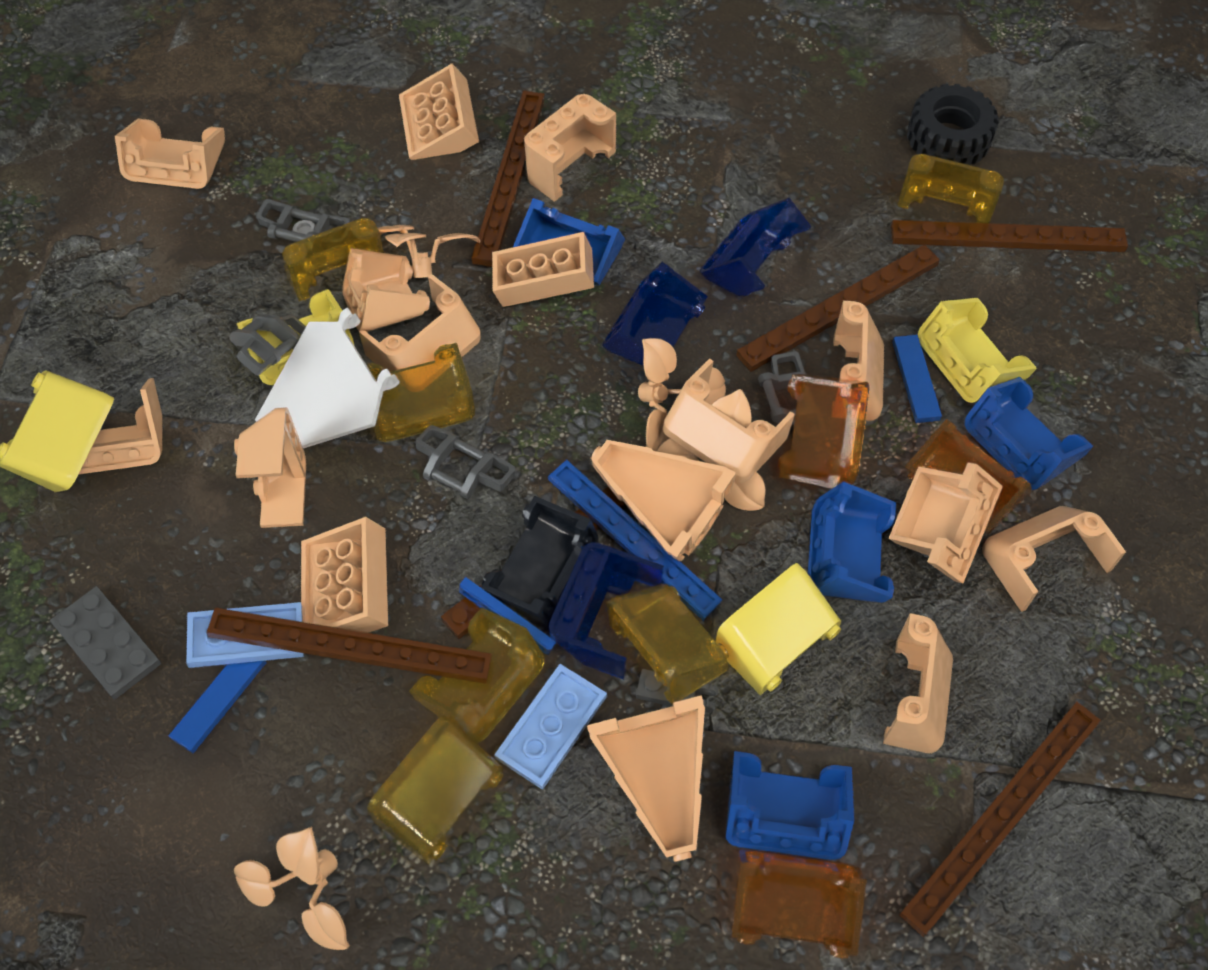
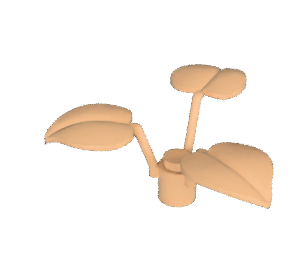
[374,225,480,278]
[638,338,726,452]
[657,389,766,511]
[234,827,350,950]

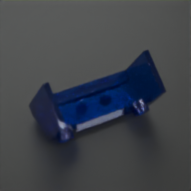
[700,198,812,296]
[549,542,664,679]

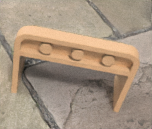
[359,274,481,392]
[663,359,795,483]
[79,378,162,474]
[234,407,306,528]
[982,506,1126,612]

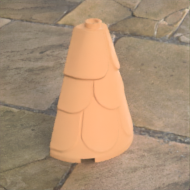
[591,440,736,561]
[587,695,705,862]

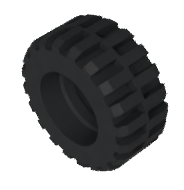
[907,84,999,169]

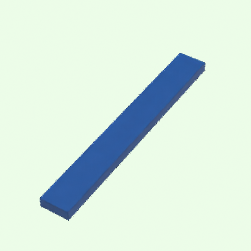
[548,460,722,621]

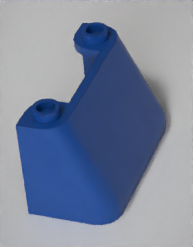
[513,198,625,286]
[965,377,1093,490]
[808,481,896,603]
[726,751,854,860]

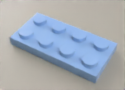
[186,602,304,668]
[494,664,607,790]

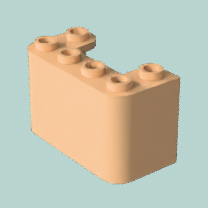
[524,94,616,202]

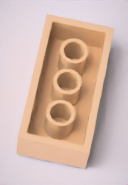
[492,232,594,307]

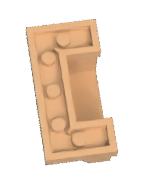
[889,463,1003,584]

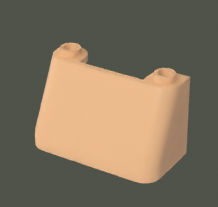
[115,119,225,189]
[343,248,430,332]
[831,300,884,421]
[883,613,953,753]

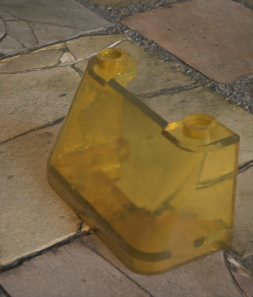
[897,154,1004,223]
[282,218,384,302]
[367,343,475,442]
[606,583,729,705]
[409,607,545,743]
[367,716,503,865]

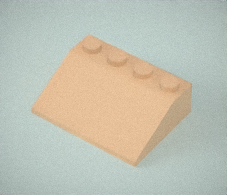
[399,63,479,160]
[301,517,388,633]

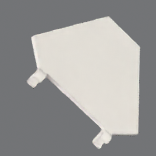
[255,308,400,448]

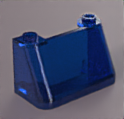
[602,261,708,366]

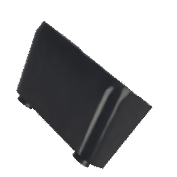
[481,496,599,630]

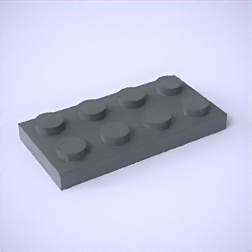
[49,586,162,700]

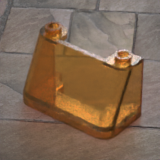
[778,374,870,488]
[905,419,1032,535]
[731,849,867,958]

